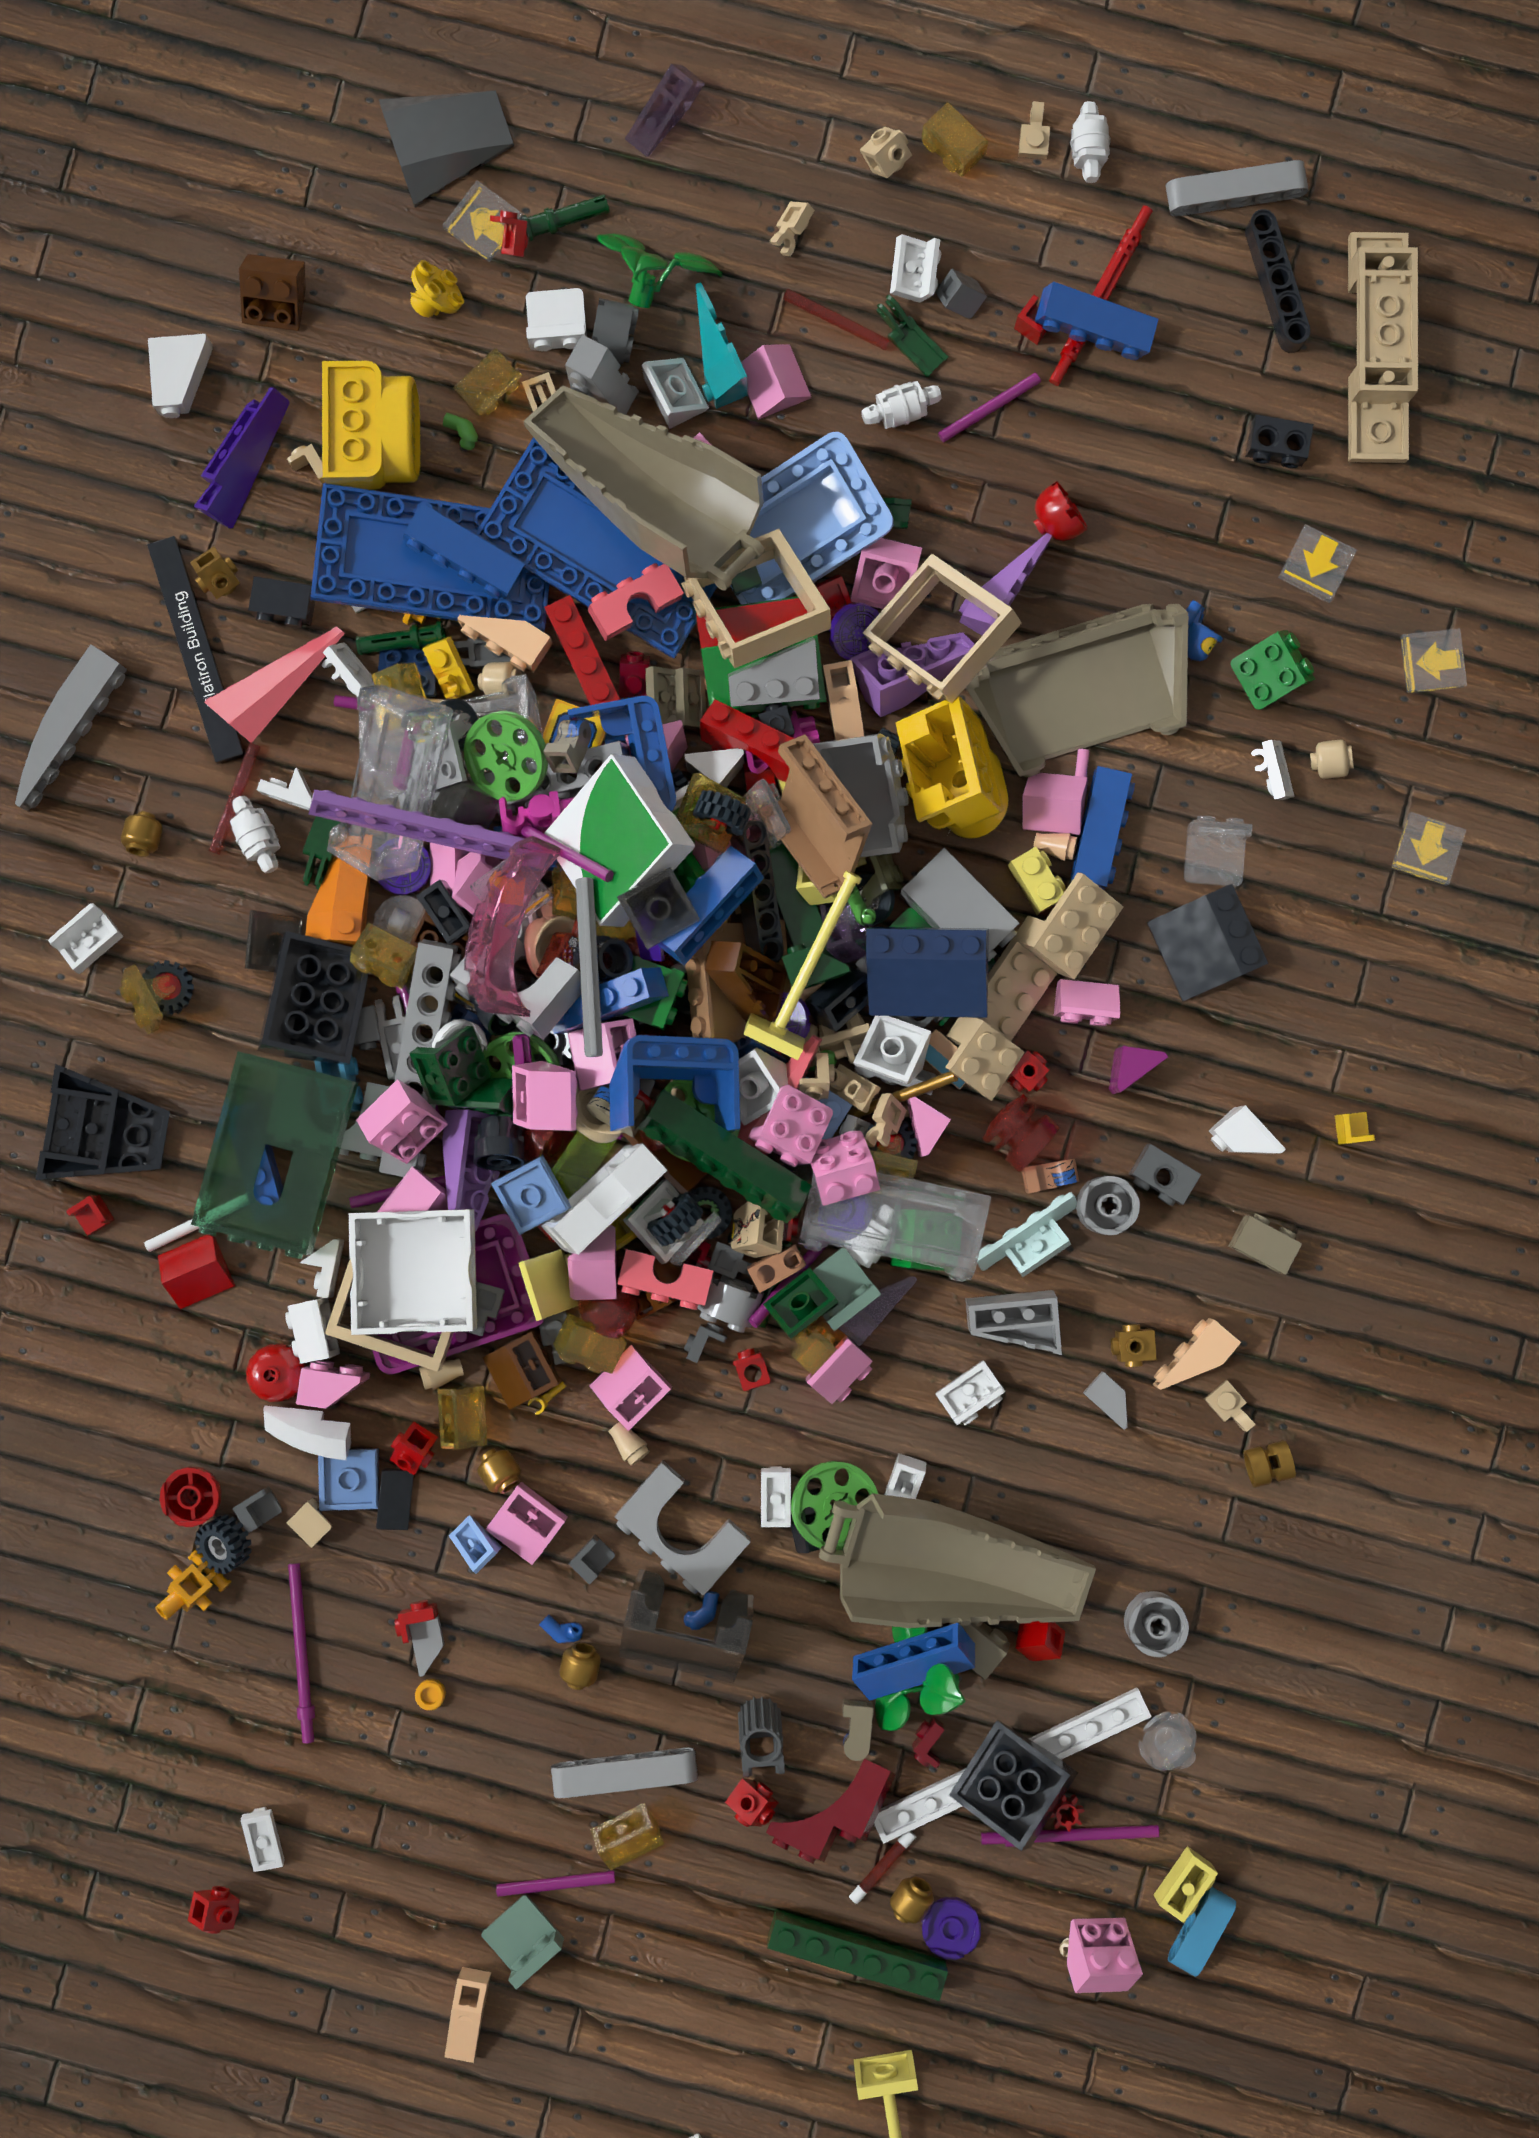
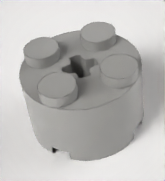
[1076,1176,1140,1235]
[697,1273,764,1333]
[1124,1591,1189,1657]

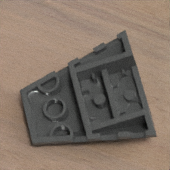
[379,90,514,207]

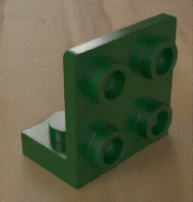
[409,1026,491,1106]

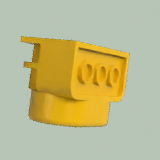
[322,361,421,490]
[895,696,1009,839]

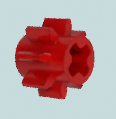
[1050,1794,1085,1832]

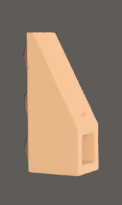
[458,615,553,673]
[822,660,864,740]
[1152,1318,1241,1390]
[445,1967,491,2063]

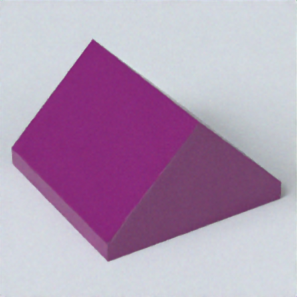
[1109,1046,1168,1094]

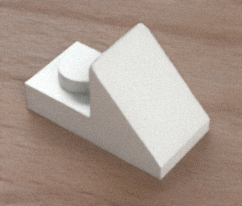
[257,767,313,811]
[300,1239,344,1298]

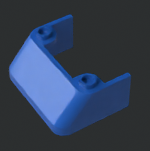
[567,696,676,812]
[609,1035,740,1132]

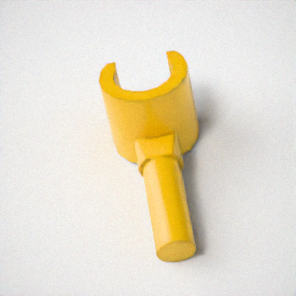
[528,1381,567,1415]

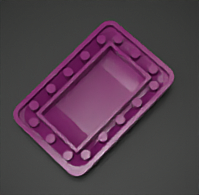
[372,1214,545,1374]

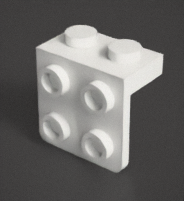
[526,288,587,351]

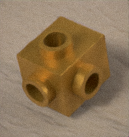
[190,546,240,600]
[1111,1324,1157,1367]

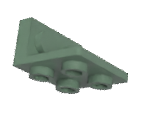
[812,1247,881,1331]
[481,1894,564,1989]

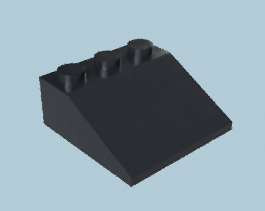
[1147,884,1269,1002]
[949,1720,1078,1851]

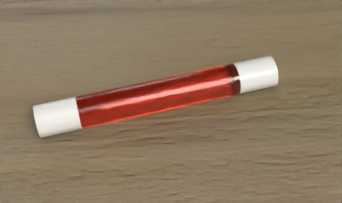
[849,1831,916,1905]

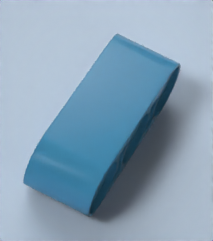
[1168,1887,1236,1977]

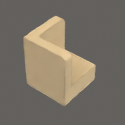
[287,1498,332,1548]

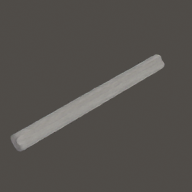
[575,877,603,1058]

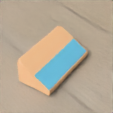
[925,1029,965,1090]

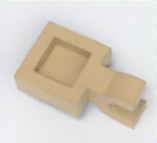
[1018,101,1050,159]
[770,201,815,257]
[864,1093,907,1147]
[1204,1380,1256,1432]

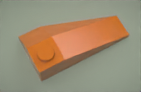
[305,832,374,949]

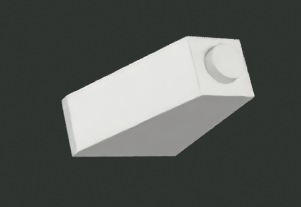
[148,334,213,418]

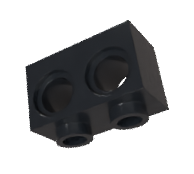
[1245,414,1314,468]

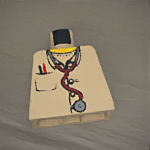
[727,1202,784,1258]

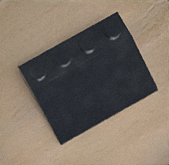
[257,931,373,1065]

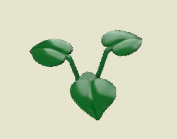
[596,233,723,308]
[875,1626,966,1731]

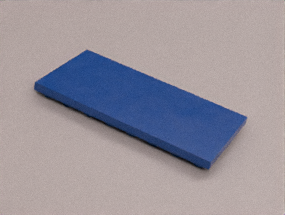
[475,437,717,659]
[310,483,549,632]

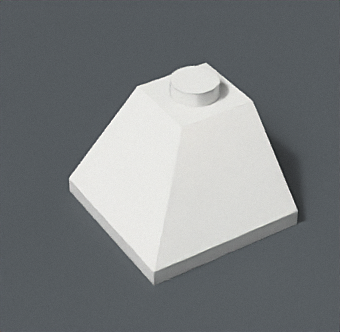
[1209,1105,1286,1154]

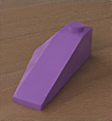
[959,533,1052,636]
[850,632,975,717]
[442,1110,500,1231]

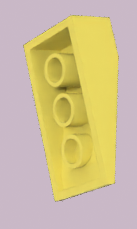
[518,1249,581,1321]

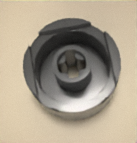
[592,298,639,364]

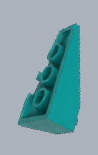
[696,282,748,409]

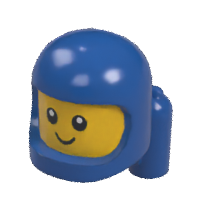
[1186,600,1223,662]

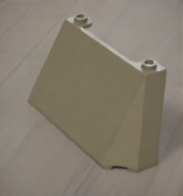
[965,604,1189,777]

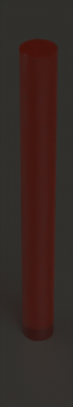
[783,289,890,350]
[208,743,261,855]

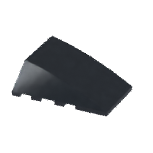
[35,1064,170,1180]

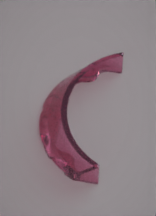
[464,836,561,1017]

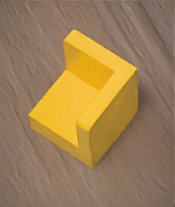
[1335,1112,1375,1144]

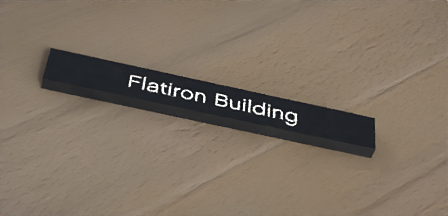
[147,536,245,764]

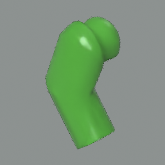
[443,412,478,450]

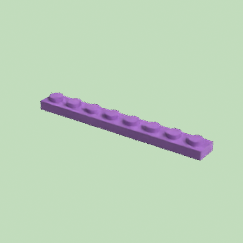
[309,790,550,868]

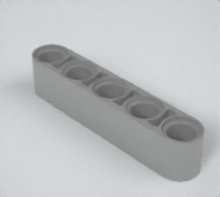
[1165,160,1309,216]
[551,1747,698,1798]

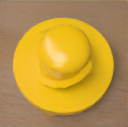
[410,260,464,318]

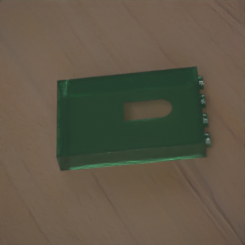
[191,1051,358,1259]

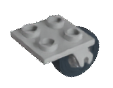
[413,698,478,792]

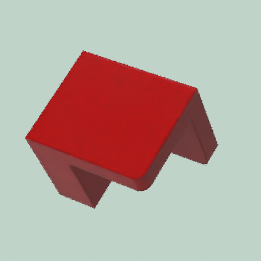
[1014,294,1047,345]
[66,1195,115,1236]
[1015,1621,1065,1661]

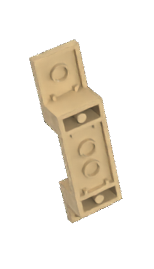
[1348,232,1418,463]
[945,872,1123,1101]

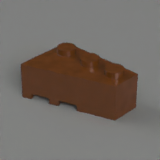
[705,941,787,1023]

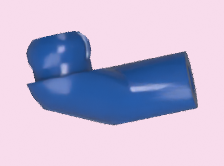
[684,1591,719,1630]
[539,1614,583,1643]

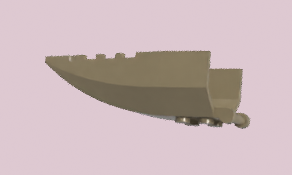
[523,385,765,591]
[819,1493,1096,1628]

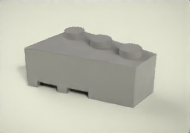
[565,334,639,415]
[728,637,820,707]
[965,1290,1062,1355]

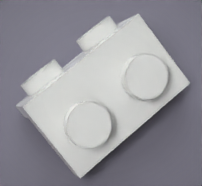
[890,234,941,303]
[48,903,124,974]
[935,1360,1005,1425]

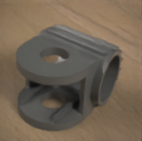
[738,1696,785,1777]

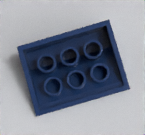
[866,927,989,1018]

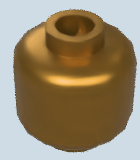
[121,811,163,857]
[477,1449,521,1494]
[559,1642,601,1690]
[890,1876,934,1924]

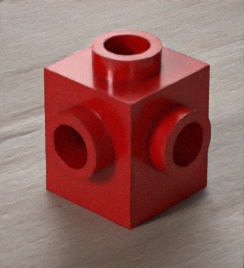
[1007,1050,1049,1093]
[390,1421,438,1475]
[725,1778,779,1827]
[187,1886,240,1934]

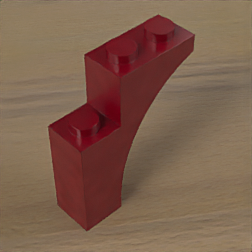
[766,1758,896,1864]

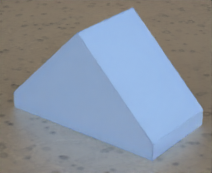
[449,1515,502,1574]

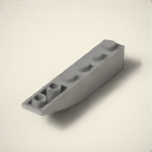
[15,644,127,812]

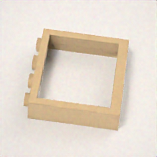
[681,529,831,668]
[863,554,1021,704]
[325,1259,454,1372]

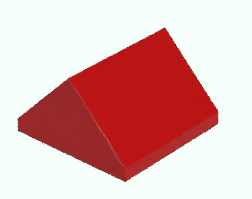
[158,1232,235,1309]

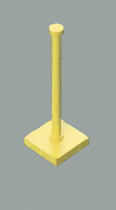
[744,871,862,1060]
[853,2050,918,2138]

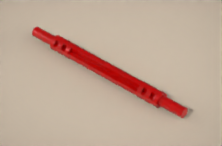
[1049,206,1153,386]

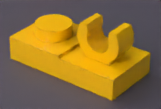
[422,636,475,700]

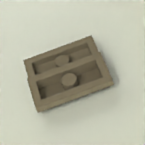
[645,666,706,729]

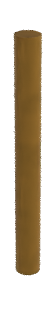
[848,1071,958,1118]

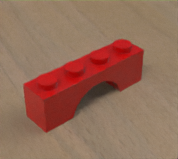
[544,595,620,705]
[700,699,794,783]

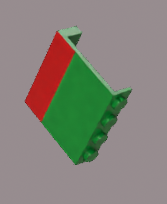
[695,596,826,718]

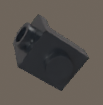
[758,702,795,736]

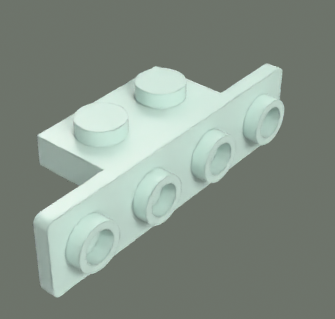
[975,1192,1077,1277]

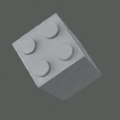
[899,848,1019,962]

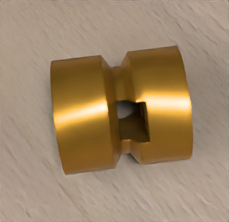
[1243,1440,1296,1488]

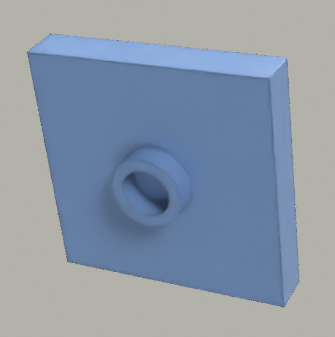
[491,1155,571,1235]
[318,1448,380,1511]

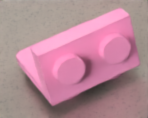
[748,1085,833,1167]
[810,1131,880,1206]

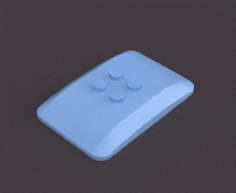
[730,432,894,604]

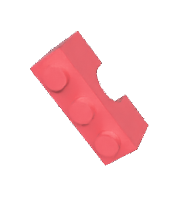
[588,563,684,641]
[617,1249,713,1310]

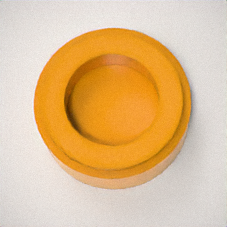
[415,1679,446,1711]

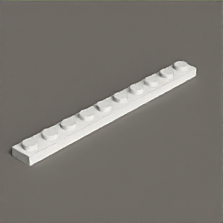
[874,1688,1151,1844]

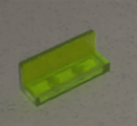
[552,1131,617,1199]

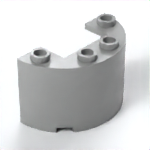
[813,734,908,857]

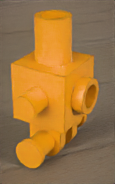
[155,1550,231,1620]

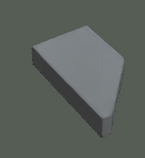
[1083,1371,1127,1430]
[409,1615,445,1677]

